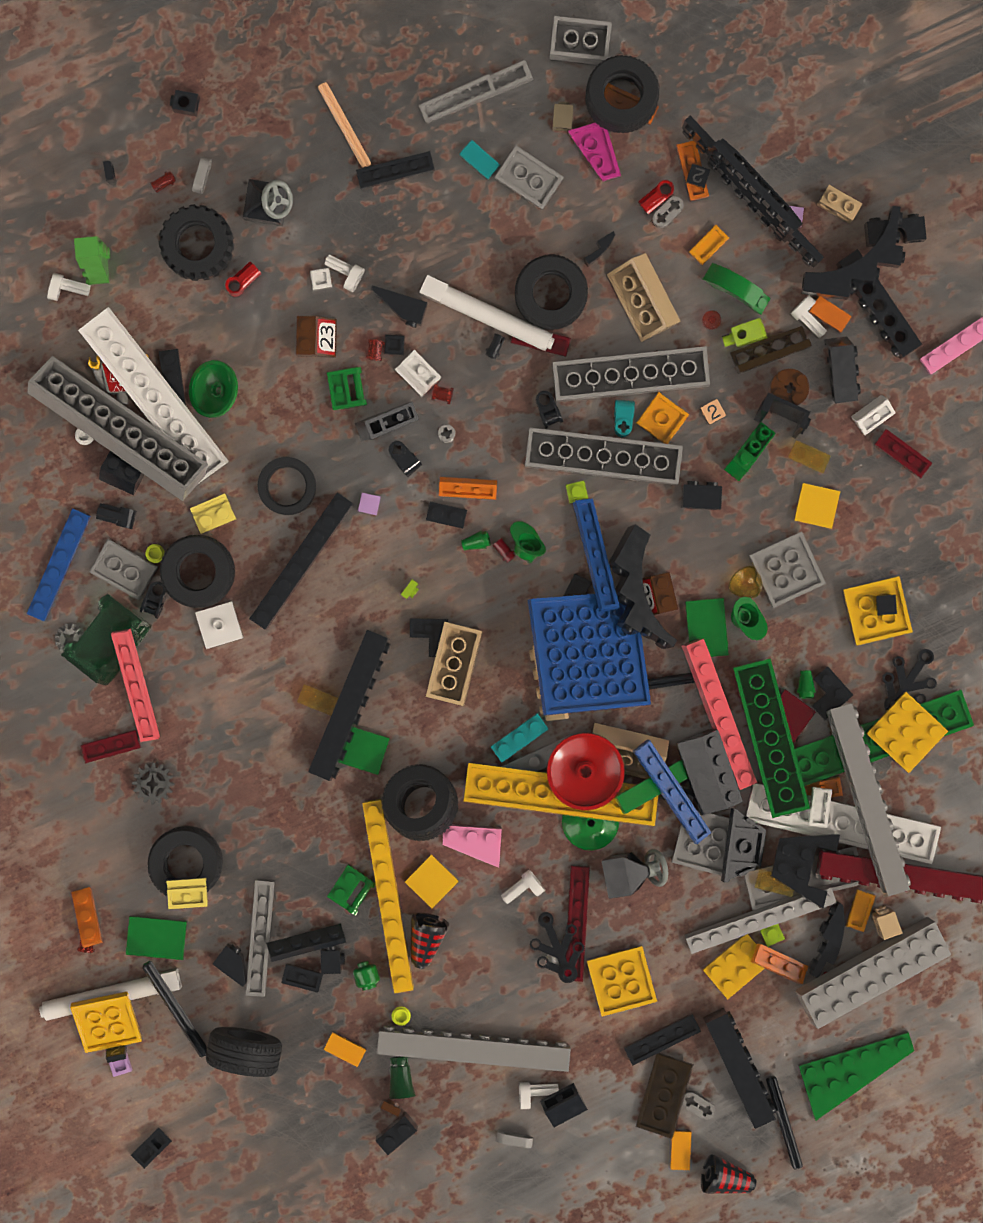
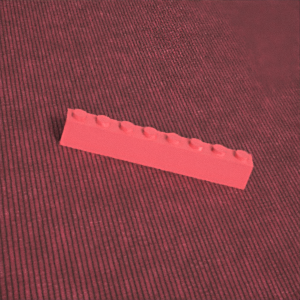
[681,639,757,790]

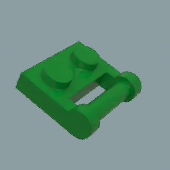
[327,367,367,411]
[327,864,376,916]

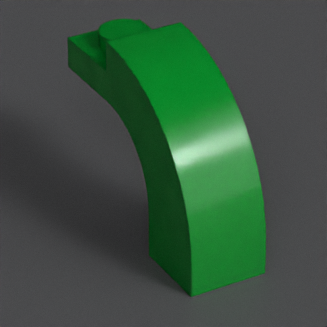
[703,263,771,315]

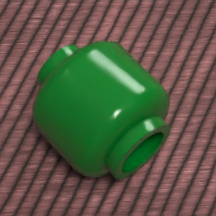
[353,961,380,991]

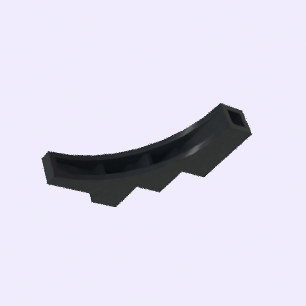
[801,206,905,300]
[609,524,677,649]

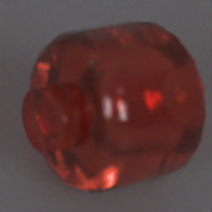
[702,310,721,330]

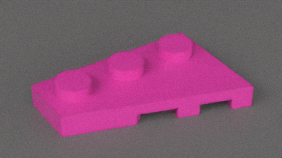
[568,123,621,182]

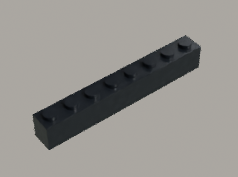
[249,492,354,630]
[308,630,391,781]

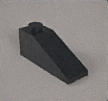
[371,285,428,328]
[355,402,419,441]

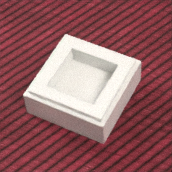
[310,268,332,291]

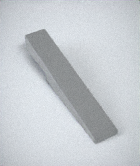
[419,60,534,123]

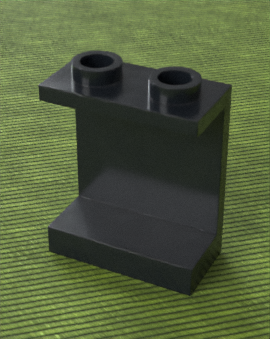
[754,393,811,439]

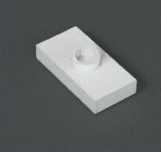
[808,787,832,828]

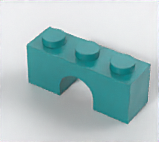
[491,713,549,762]

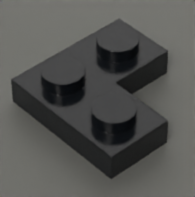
[410,618,449,657]
[812,666,853,720]

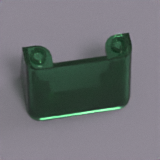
[61,594,152,686]

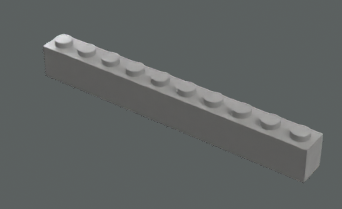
[826,703,911,897]
[377,1026,571,1072]

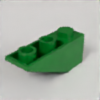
[724,422,776,481]

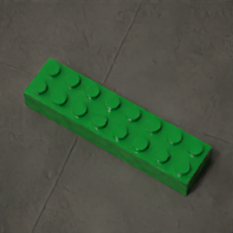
[733,658,810,818]

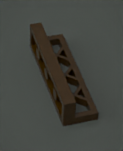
[730,326,812,374]

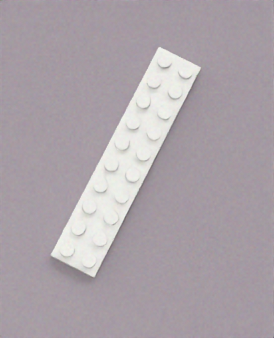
[78,307,229,484]
[745,783,941,864]

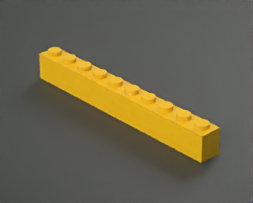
[362,799,414,993]

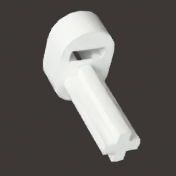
[324,255,365,292]
[47,273,91,301]
[790,295,827,339]
[501,870,545,904]
[519,1082,559,1109]

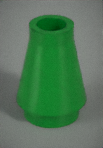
[461,530,491,551]
[797,670,816,699]

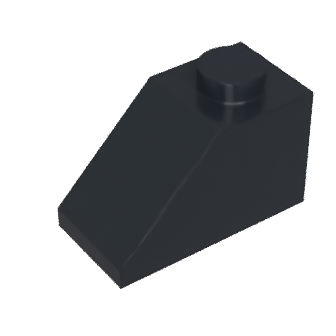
[213,944,247,987]

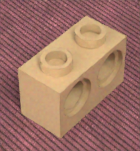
[817,185,862,224]
[871,906,903,940]

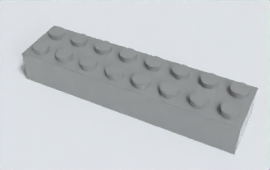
[552,346,710,402]
[525,428,683,485]
[795,917,951,1029]

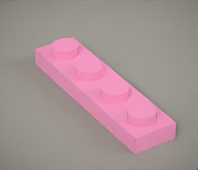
[920,317,983,375]

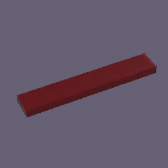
[564,865,590,982]

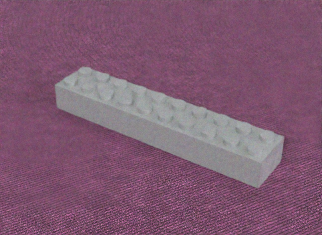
[27,356,208,501]

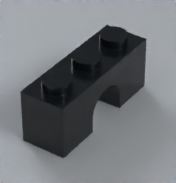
[864,214,927,247]

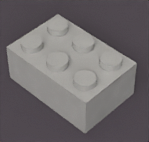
[550,16,612,65]

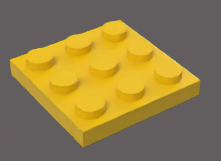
[843,576,913,646]
[866,692,948,773]
[587,945,657,1017]
[70,991,142,1053]

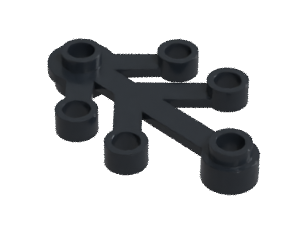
[882,649,937,711]
[530,912,584,983]

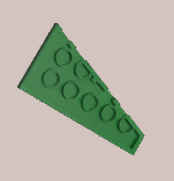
[798,1031,914,1121]

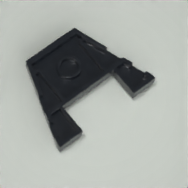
[771,834,840,909]

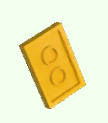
[703,934,765,1000]

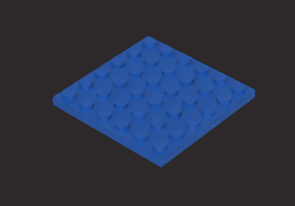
[528,594,651,716]

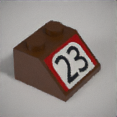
[296,316,337,358]
[642,572,678,615]

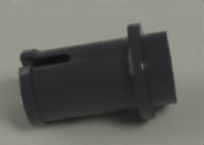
[485,334,506,360]

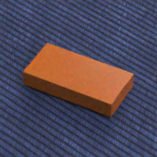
[809,296,852,333]

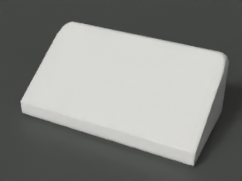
[851,395,896,435]

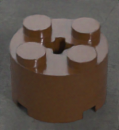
[768,369,809,406]

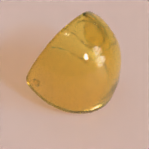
[729,566,762,599]

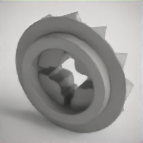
[55,623,86,654]

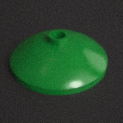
[189,360,238,418]
[562,815,619,850]

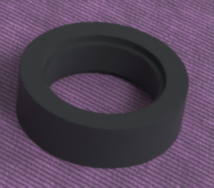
[257,457,316,515]

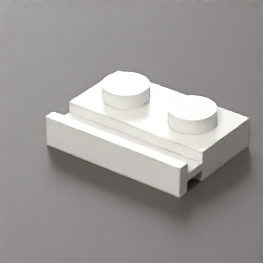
[395,350,442,397]

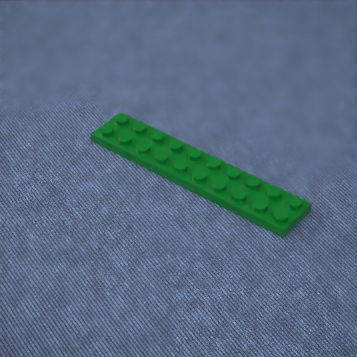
[794,689,974,786]

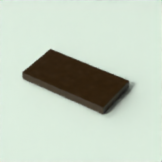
[636,1053,694,1139]

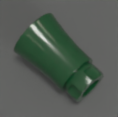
[389,1056,416,1099]

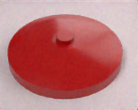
[547,732,624,810]

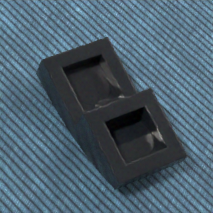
[584,231,615,267]
[131,1127,172,1169]

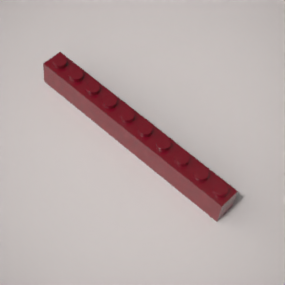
[816,850,983,904]

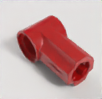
[638,180,674,215]
[225,261,261,297]

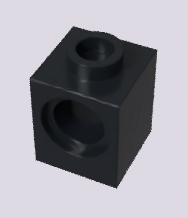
[170,90,200,117]

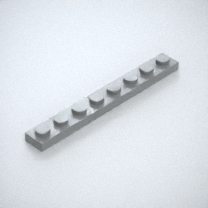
[685,884,837,954]

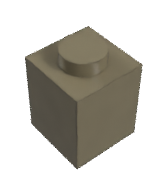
[552,101,573,132]

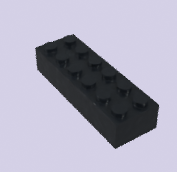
[703,1008,777,1129]

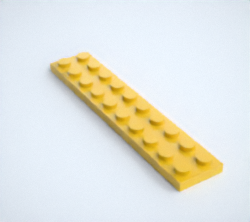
[463,763,658,826]

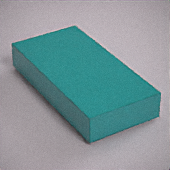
[459,140,501,180]

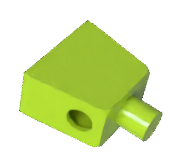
[722,318,768,348]

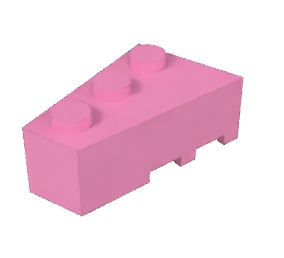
[443,824,502,868]

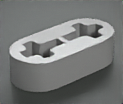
[192,157,212,194]
[652,196,684,228]
[683,1091,715,1120]
[496,1130,533,1148]

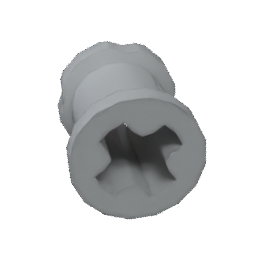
[438,425,455,443]

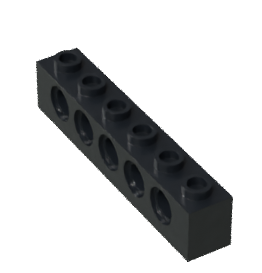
[836,249,923,359]

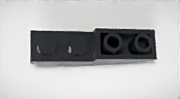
[808,901,845,978]

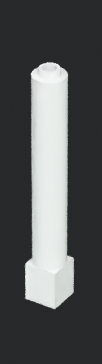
[419,275,555,351]
[39,968,182,1021]

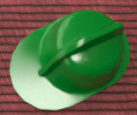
[510,521,546,564]
[731,597,768,640]

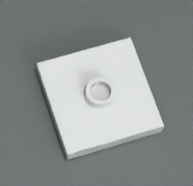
[195,601,243,649]

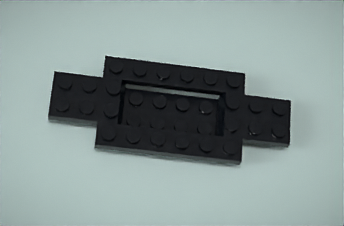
[682,115,824,268]

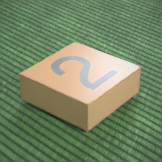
[700,399,726,425]

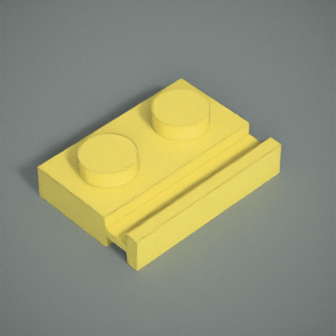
[190,494,236,534]
[166,878,208,909]

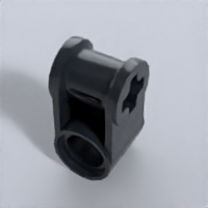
[535,391,563,429]
[388,441,422,477]
[140,581,167,619]

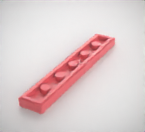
[111,628,160,742]

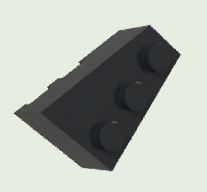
[824,336,861,404]

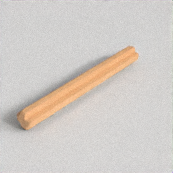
[318,82,371,168]

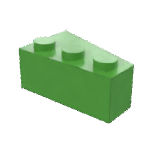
[74,236,111,285]

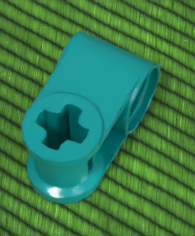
[614,400,635,438]

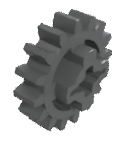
[132,762,175,805]

